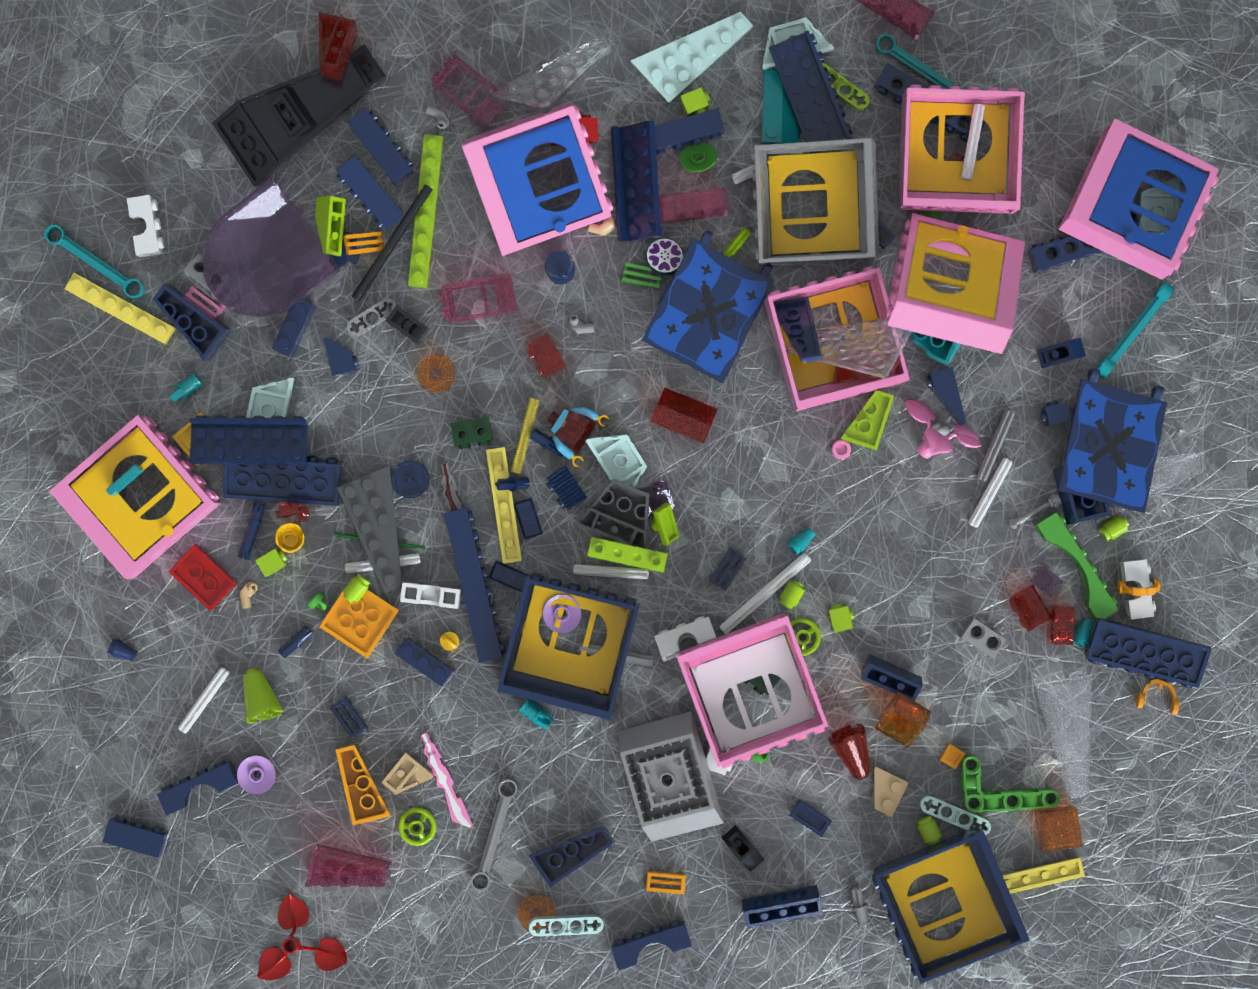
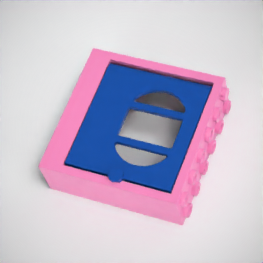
[461,102,613,256]
[1058,118,1219,280]

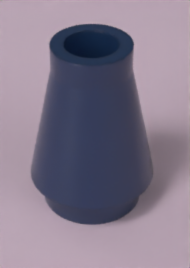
[107,639,138,662]

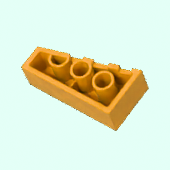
[335,743,391,825]

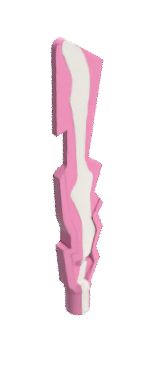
[420,732,473,828]

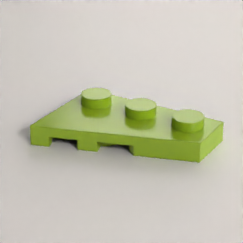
[840,390,894,451]

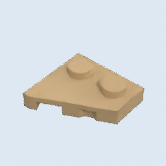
[381,752,435,795]
[873,766,908,817]

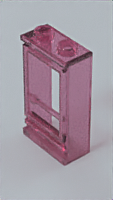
[431,54,510,130]
[440,273,518,325]

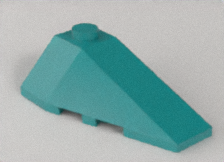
[760,70,800,145]
[899,328,961,365]

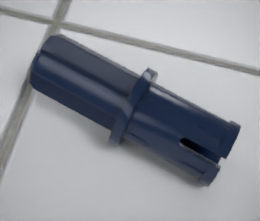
[529,428,563,457]
[495,476,530,491]
[278,626,314,658]

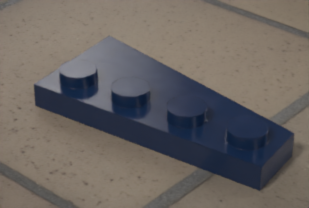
[773,297,822,363]

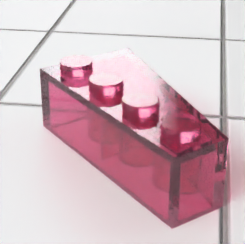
[858,0,935,40]
[659,187,729,224]
[305,844,392,887]

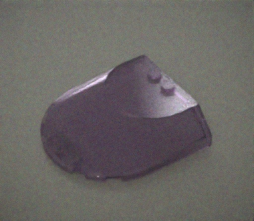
[202,179,341,317]

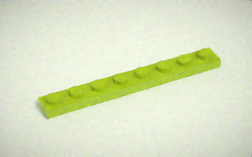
[408,134,444,289]

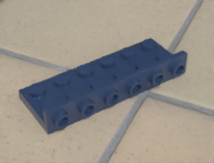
[768,30,853,154]
[611,120,662,242]
[189,415,308,465]
[223,456,342,506]
[1084,618,1212,688]

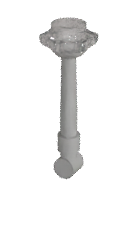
[1009,492,1062,529]

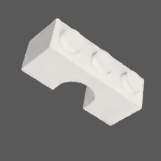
[127,195,164,258]
[1119,559,1156,620]
[400,582,462,609]
[654,616,716,662]

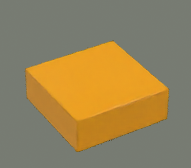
[939,743,966,770]

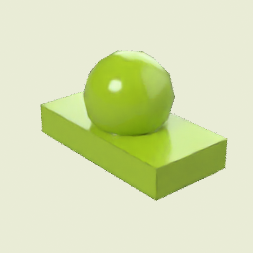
[651,503,680,546]

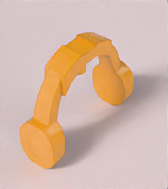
[1117,578,1160,596]
[1136,679,1180,715]

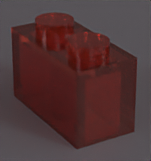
[526,333,567,379]

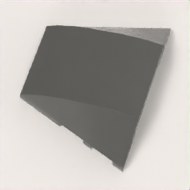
[575,479,650,549]

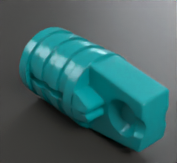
[169,372,204,402]
[518,699,554,730]

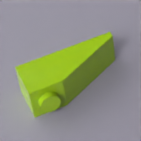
[315,196,346,256]

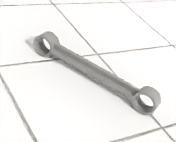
[471,778,518,891]

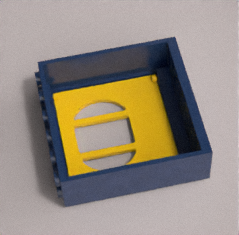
[497,573,640,720]
[872,825,1030,984]

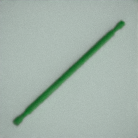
[334,533,425,550]

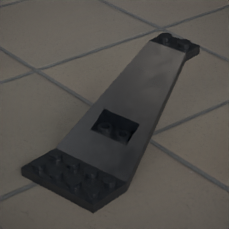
[212,45,386,186]

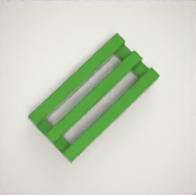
[622,262,662,289]

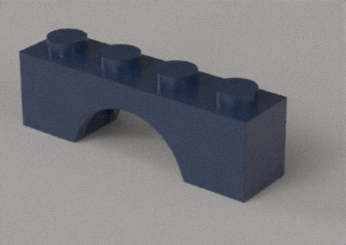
[157,760,238,816]
[611,920,692,971]

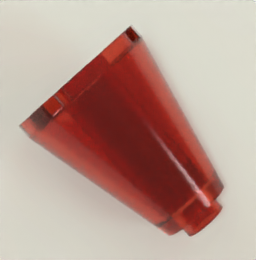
[828,724,871,780]

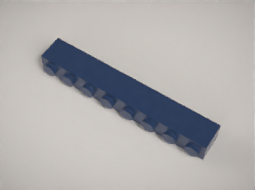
[444,507,505,663]

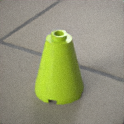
[243,668,284,724]

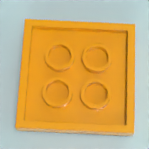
[319,579,400,659]

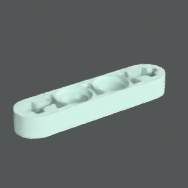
[919,795,991,835]
[528,914,604,936]

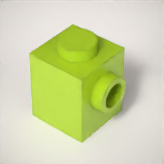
[680,87,711,117]
[827,603,854,633]

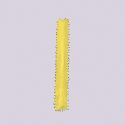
[510,397,540,474]

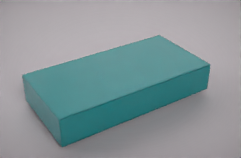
[106,465,144,496]

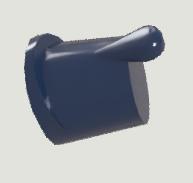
[545,251,575,285]

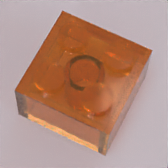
[875,692,931,748]
[1034,805,1083,852]

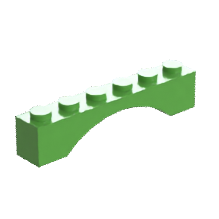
[1034,512,1118,622]

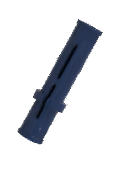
[237,502,266,560]

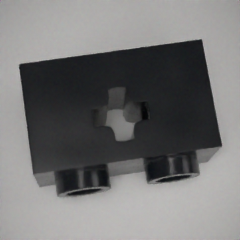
[385,305,430,345]

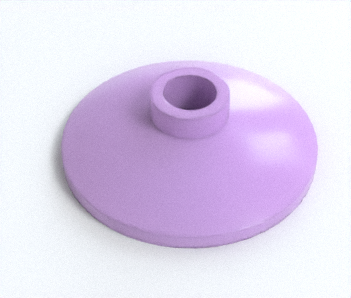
[543,595,581,633]
[237,756,276,794]

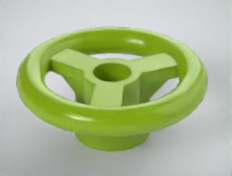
[783,618,821,656]
[398,807,436,846]

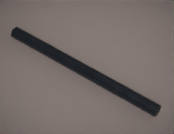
[352,184,433,301]

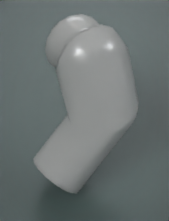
[426,104,449,129]
[568,314,594,334]
[931,422,950,436]

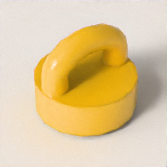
[440,631,460,651]

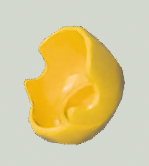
[275,522,305,553]

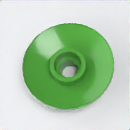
[679,143,717,172]

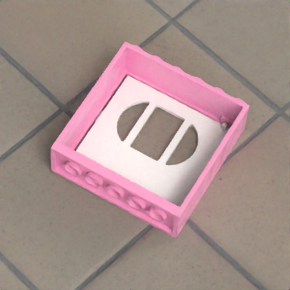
[676,613,828,768]

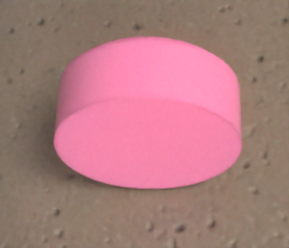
[831,440,851,459]

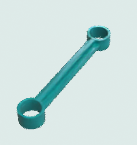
[875,34,970,104]
[44,225,145,299]
[1096,282,1175,379]

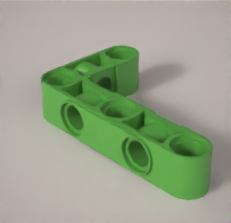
[960,754,1060,812]

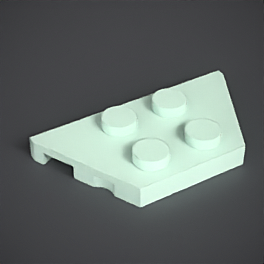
[762,17,834,71]
[1138,177,1180,234]
[246,378,295,418]
[585,434,647,487]

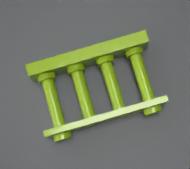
[587,537,668,573]

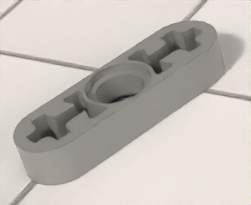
[346,298,396,337]

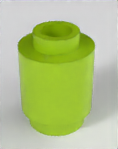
[1099,515,1129,542]
[342,574,370,603]
[779,580,805,610]
[917,815,942,845]

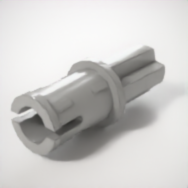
[850,886,869,926]

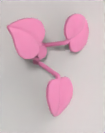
[904,400,982,458]

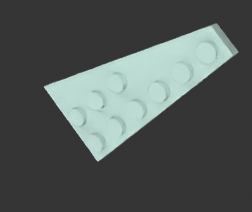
[630,12,753,104]

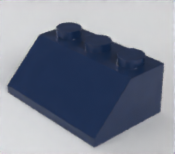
[1053,467,1111,525]

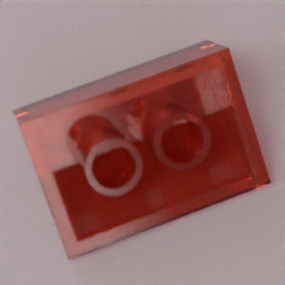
[650,387,717,444]

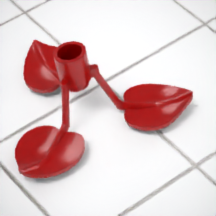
[257,894,348,980]

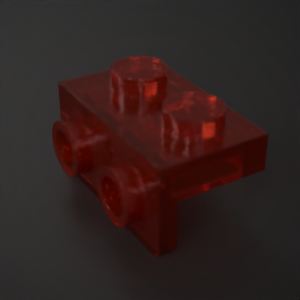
[275,502,310,523]
[1009,584,1052,632]

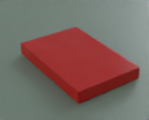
[169,544,237,611]

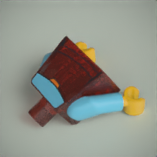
[548,407,609,467]

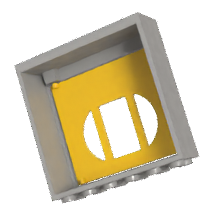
[752,138,880,264]

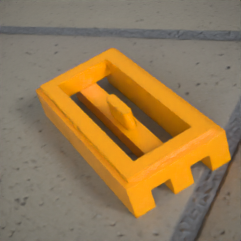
[343,232,384,255]
[646,871,686,894]

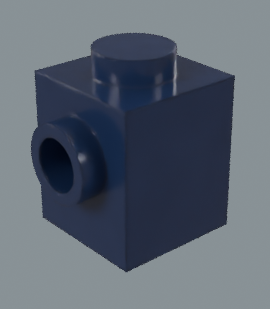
[1040,400,1072,427]

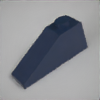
[926,367,966,424]

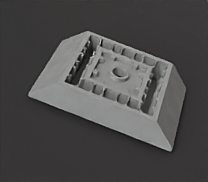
[619,711,724,842]

